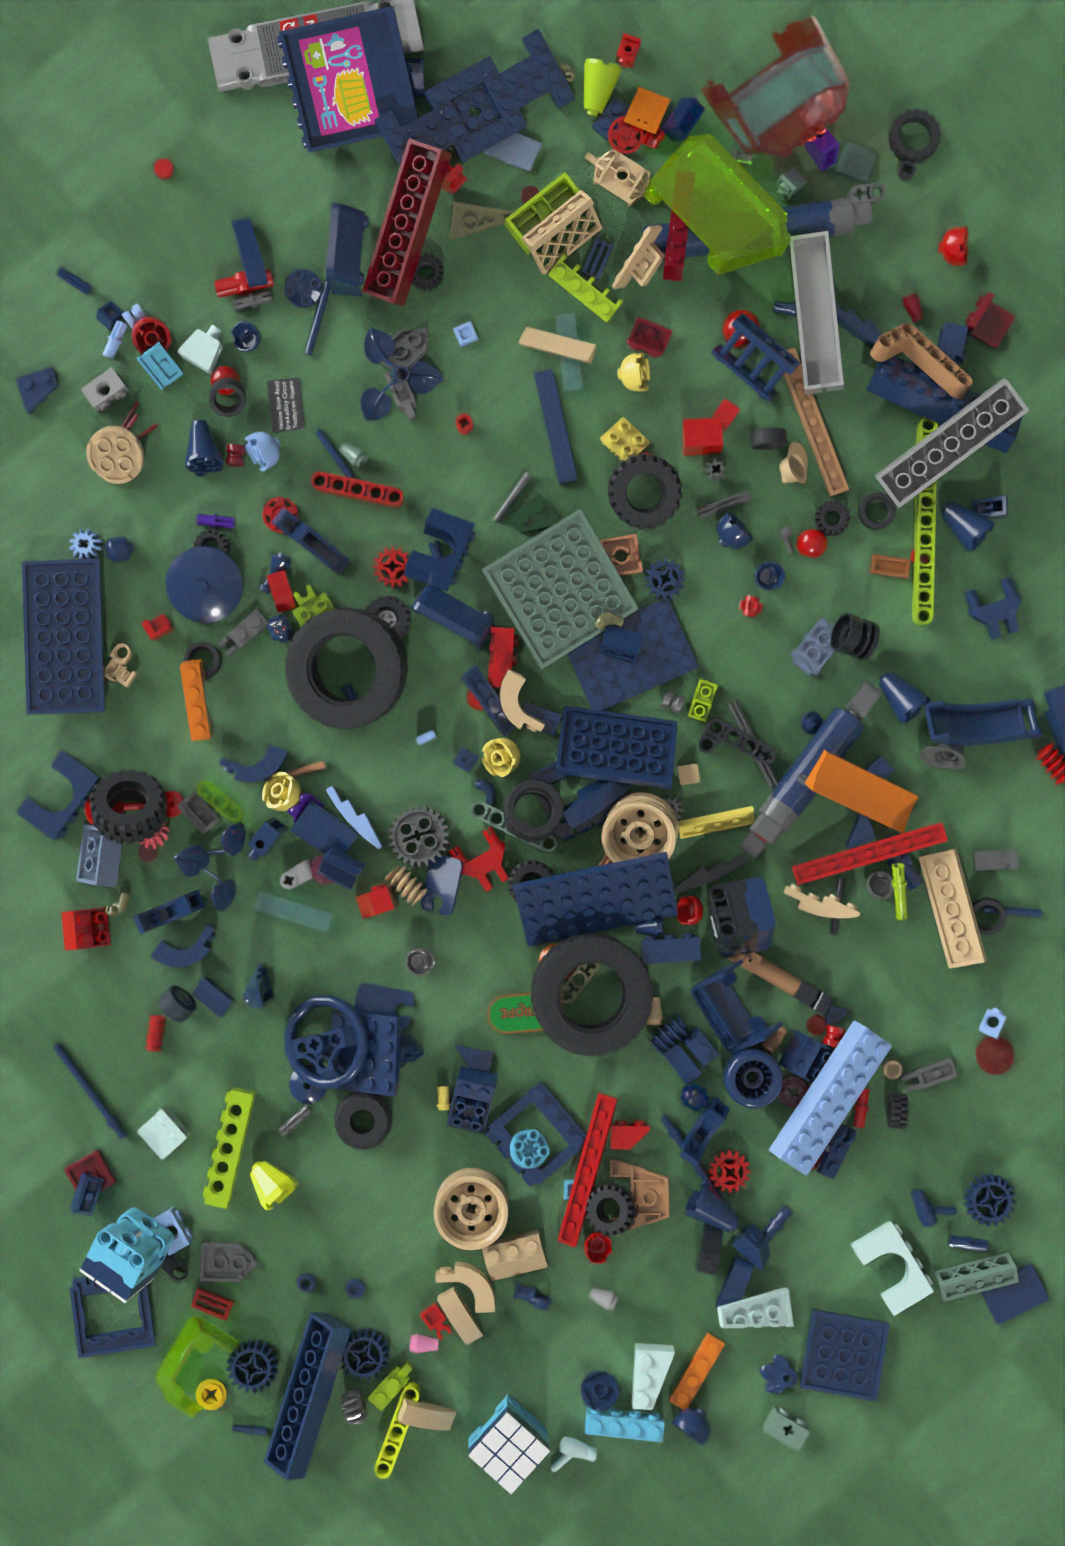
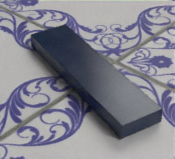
[460,665,516,737]

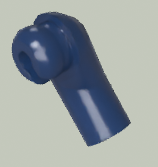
[475,778,496,804]

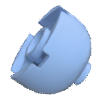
[245,432,281,472]

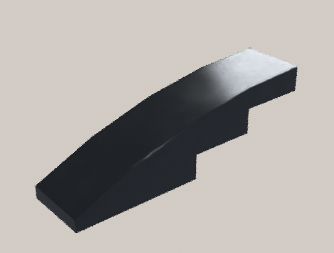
[673,854,748,893]

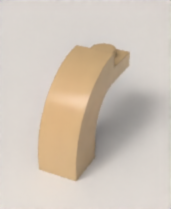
[500,668,545,732]
[435,1262,495,1313]

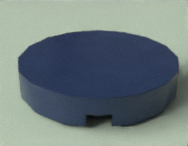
[580,1370,619,1412]

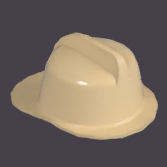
[779,442,808,483]

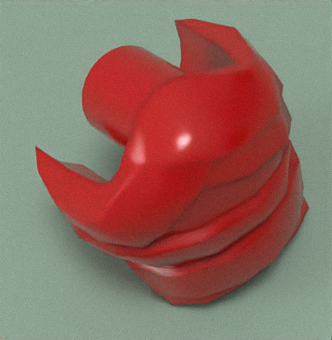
[642,126,666,149]

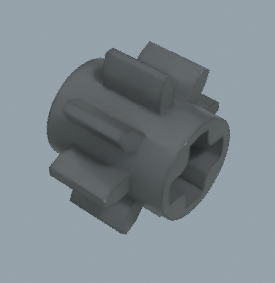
[703,458,728,483]

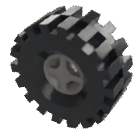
[365,595,412,639]

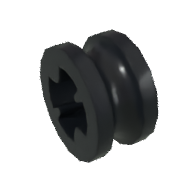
[897,160,916,181]

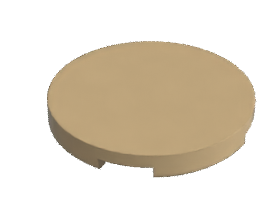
[86,426,145,484]

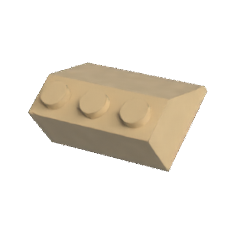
[482,1229,548,1281]

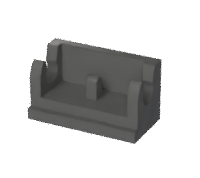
[178,791,220,834]

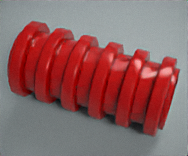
[145,1015,167,1052]

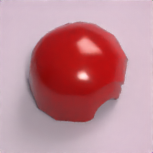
[210,366,241,395]
[796,529,828,558]
[676,896,704,925]
[584,1232,612,1264]

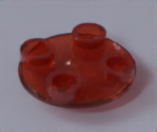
[975,1037,1014,1075]

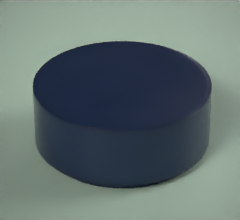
[345,1278,365,1299]

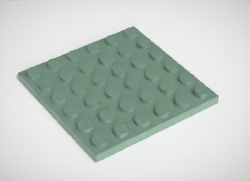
[481,509,638,669]

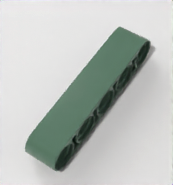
[471,801,557,852]

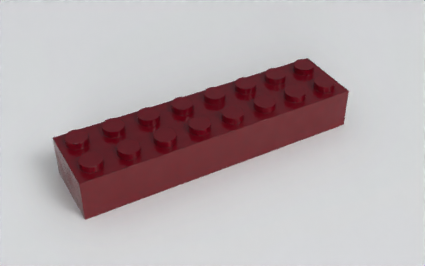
[362,138,452,306]

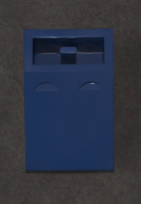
[778,1030,834,1083]
[447,1066,498,1134]

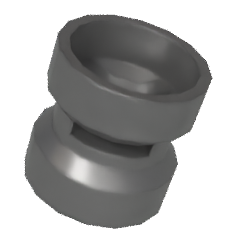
[661,689,686,715]

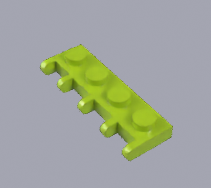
[548,253,623,323]

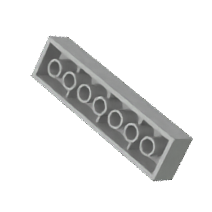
[875,379,1030,508]

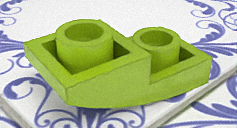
[687,678,718,722]

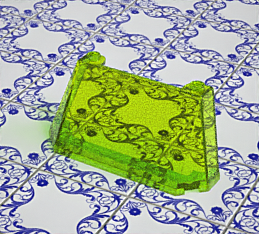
[643,134,791,275]

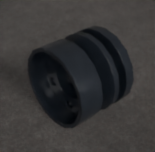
[830,613,880,660]

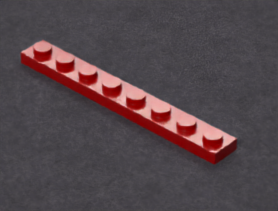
[792,822,948,885]
[557,1092,618,1248]

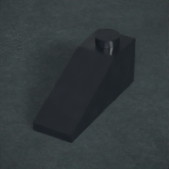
[695,1223,723,1275]

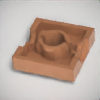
[599,534,643,576]

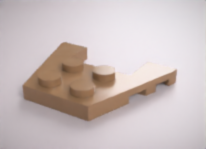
[610,1158,670,1231]

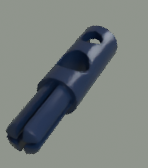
[232,1424,268,1436]

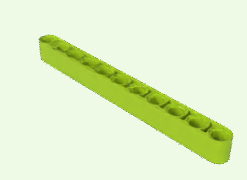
[912,417,938,626]

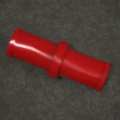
[853,1088,870,1128]

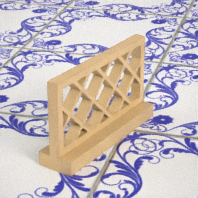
[522,190,603,275]

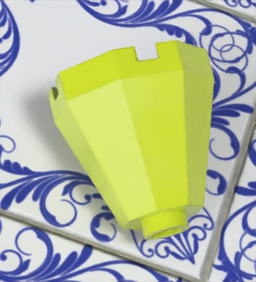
[250,1161,299,1211]

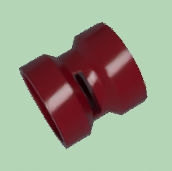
[225,444,246,467]

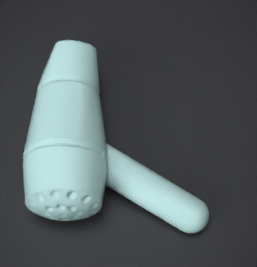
[550,1436,597,1472]

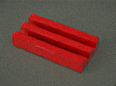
[190,1287,234,1321]

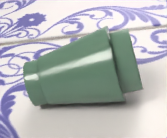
[339,442,368,468]

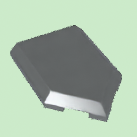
[381,327,428,371]
[200,1242,259,1282]

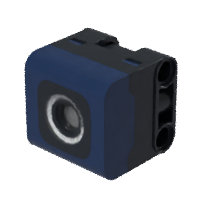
[708,877,776,958]

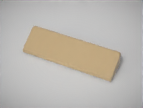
[518,327,597,364]

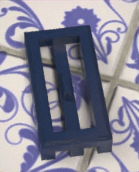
[582,237,614,281]

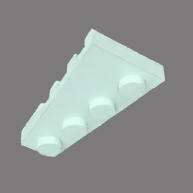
[717,1287,794,1328]

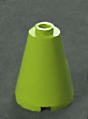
[584,59,622,117]

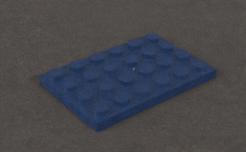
[567,598,699,711]
[555,705,678,789]

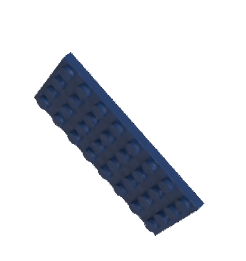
[22,559,106,715]
[513,852,678,946]

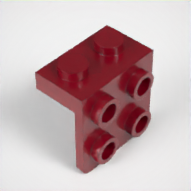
[965,291,1015,348]
[626,316,673,358]

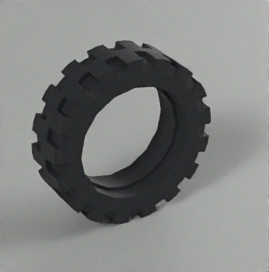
[888,109,941,164]

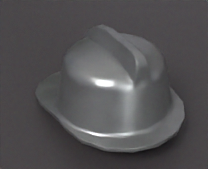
[920,744,966,770]

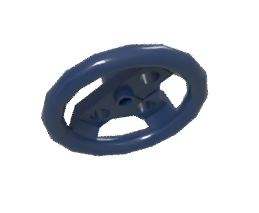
[284,995,369,1089]

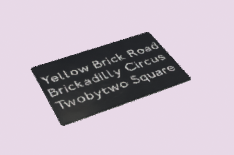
[267,378,305,432]

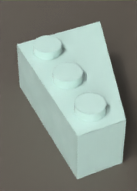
[632,1343,675,1410]

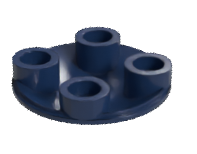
[284,269,322,308]

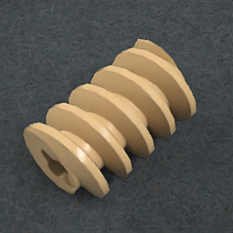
[385,865,428,907]

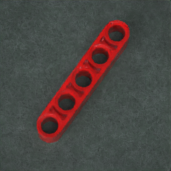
[311,472,404,508]

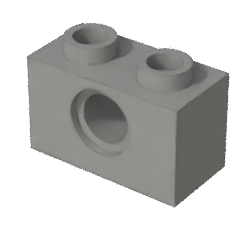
[81,368,129,412]

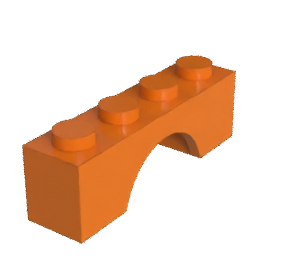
[180,659,214,741]

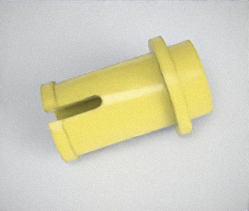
[436,1086,452,1110]

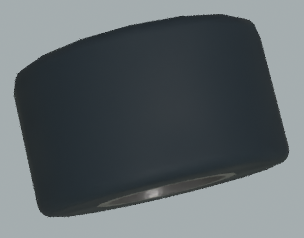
[158,985,197,1023]

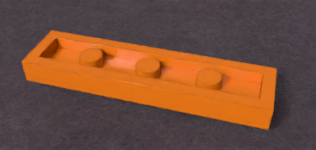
[669,1332,725,1409]

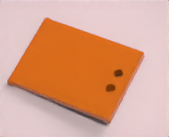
[624,87,671,134]

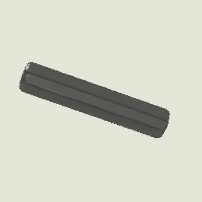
[697,491,752,518]

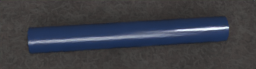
[315,429,354,478]
[983,905,1042,917]

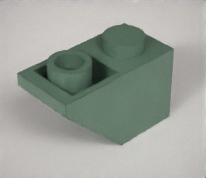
[775,168,807,203]

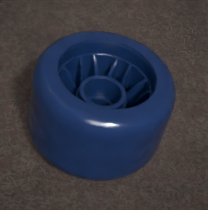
[722,1047,783,1109]

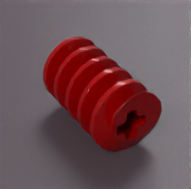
[1035,742,1065,785]

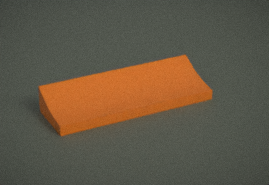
[805,750,918,833]

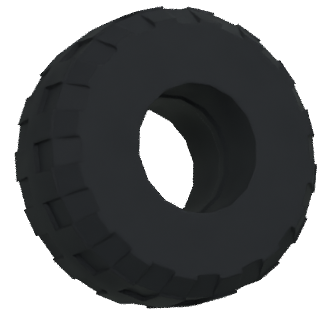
[334,1092,393,1150]

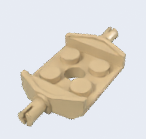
[584,149,660,207]

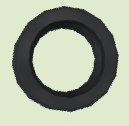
[209,378,246,417]
[750,427,788,450]
[858,492,896,530]
[184,642,222,679]
[972,897,1007,935]

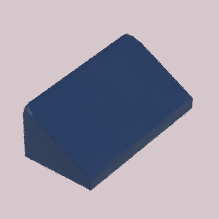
[663,1042,702,1084]
[70,1172,104,1216]

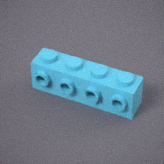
[584,1407,665,1442]

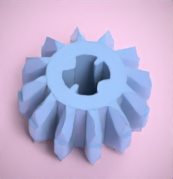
[69,529,102,559]

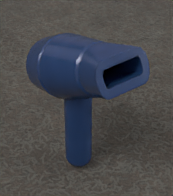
[910,1189,957,1227]

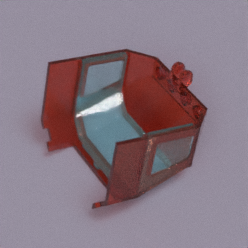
[701,16,850,158]

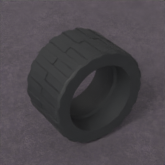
[503,779,564,842]

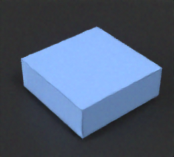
[453,321,478,347]
[416,730,437,746]

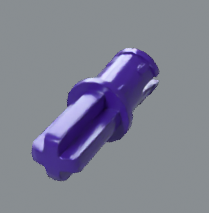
[196,514,236,529]

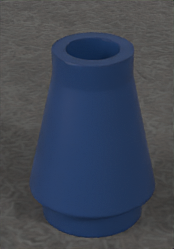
[635,918,664,937]

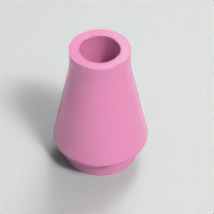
[410,1333,438,1354]

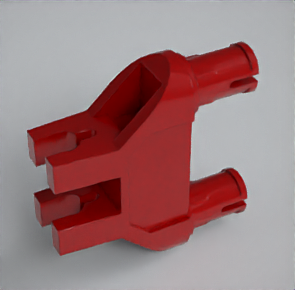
[448,826,509,892]

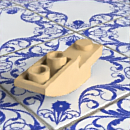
[783,884,861,918]

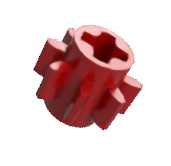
[739,596,763,618]

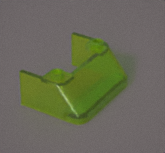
[155,1316,241,1419]

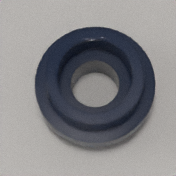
[297,1273,316,1293]

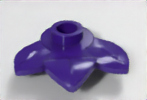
[287,793,324,824]

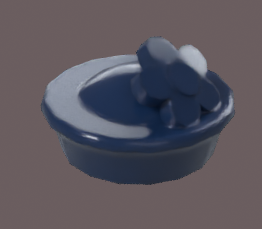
[801,711,822,735]

